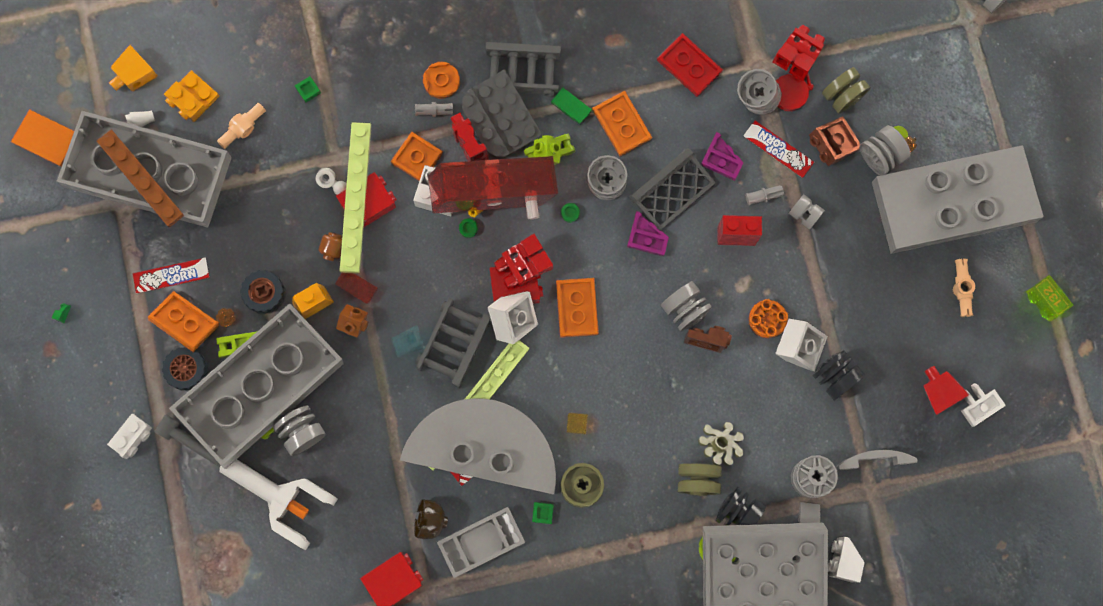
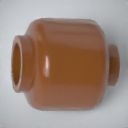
[319,232,342,261]

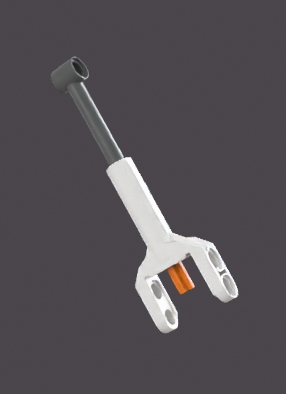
[154,415,338,550]

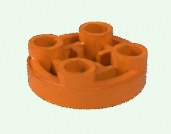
[749,299,788,338]

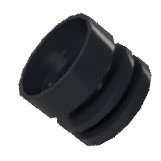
[812,350,865,401]
[715,487,766,526]

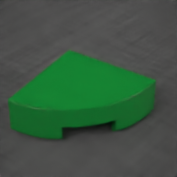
[52,303,71,323]

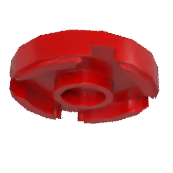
[776,74,809,111]

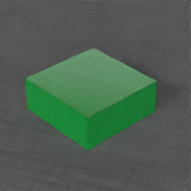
[295,76,321,103]
[532,502,554,524]

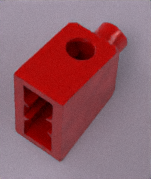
[924,366,969,415]

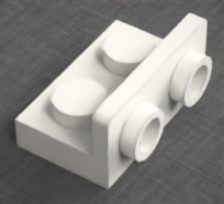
[107,414,152,459]

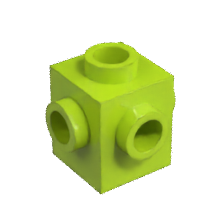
[533,135,561,166]

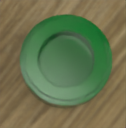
[561,203,580,223]
[459,218,478,238]

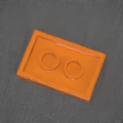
[592,91,652,157]
[11,109,74,167]
[556,278,598,338]
[148,291,219,352]

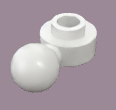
[316,168,347,195]

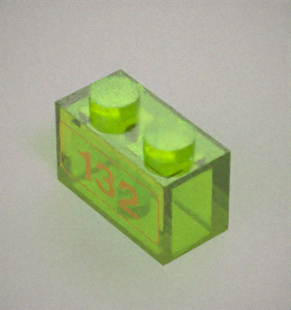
[1025,275,1073,322]

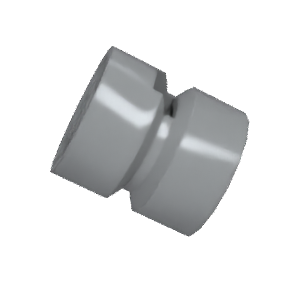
[788,194,825,230]

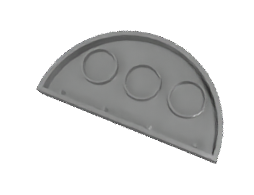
[400,398,556,494]

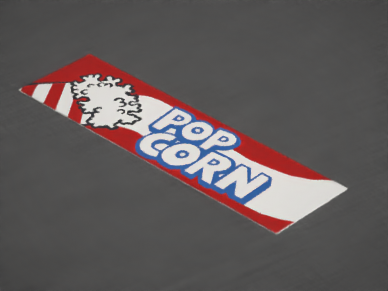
[743,121,814,178]
[132,258,209,293]

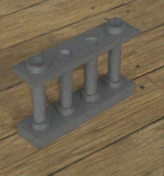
[486,42,561,97]
[415,297,491,389]

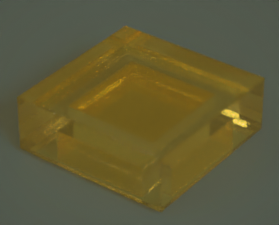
[567,413,588,434]

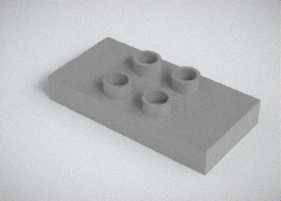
[56,111,232,228]
[872,145,1043,254]
[169,304,344,469]

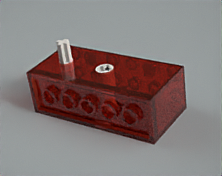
[428,156,558,220]

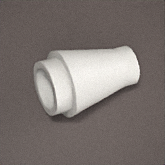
[125,110,155,127]

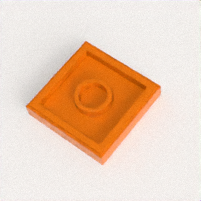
[391,132,443,181]

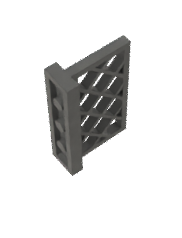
[628,147,716,231]

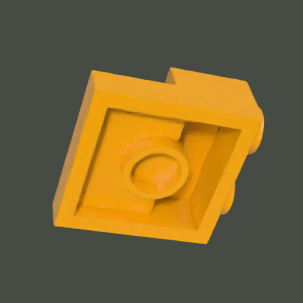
[164,70,219,122]

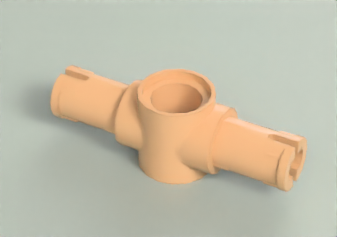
[217,103,266,149]
[953,259,975,317]

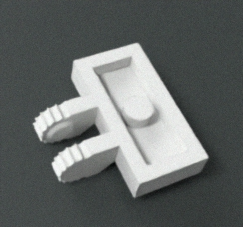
[961,383,1006,427]

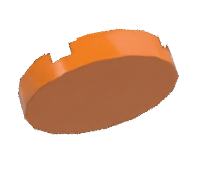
[423,62,460,99]

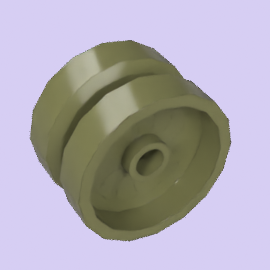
[822,67,871,114]
[560,463,604,508]
[677,464,722,496]

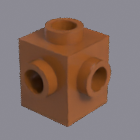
[336,304,369,337]

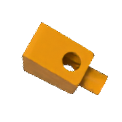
[109,45,158,91]
[292,283,334,319]

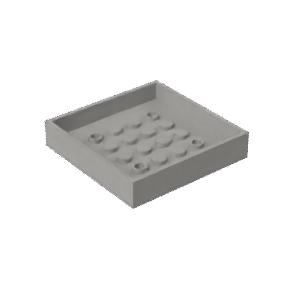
[703,523,828,606]

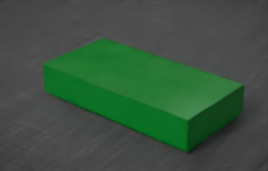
[551,88,592,125]

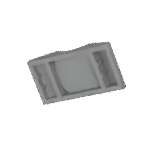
[437,507,525,578]

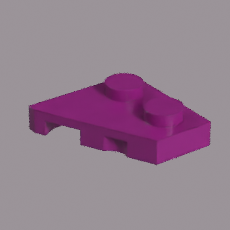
[701,132,743,181]
[627,211,669,257]

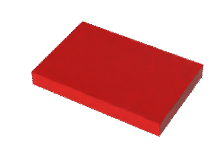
[657,33,723,97]

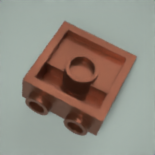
[809,116,860,166]
[684,326,732,353]

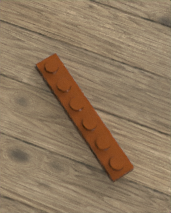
[97,129,185,228]

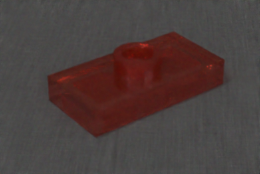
[335,272,378,305]

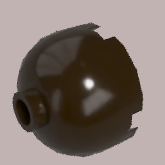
[414,499,448,539]

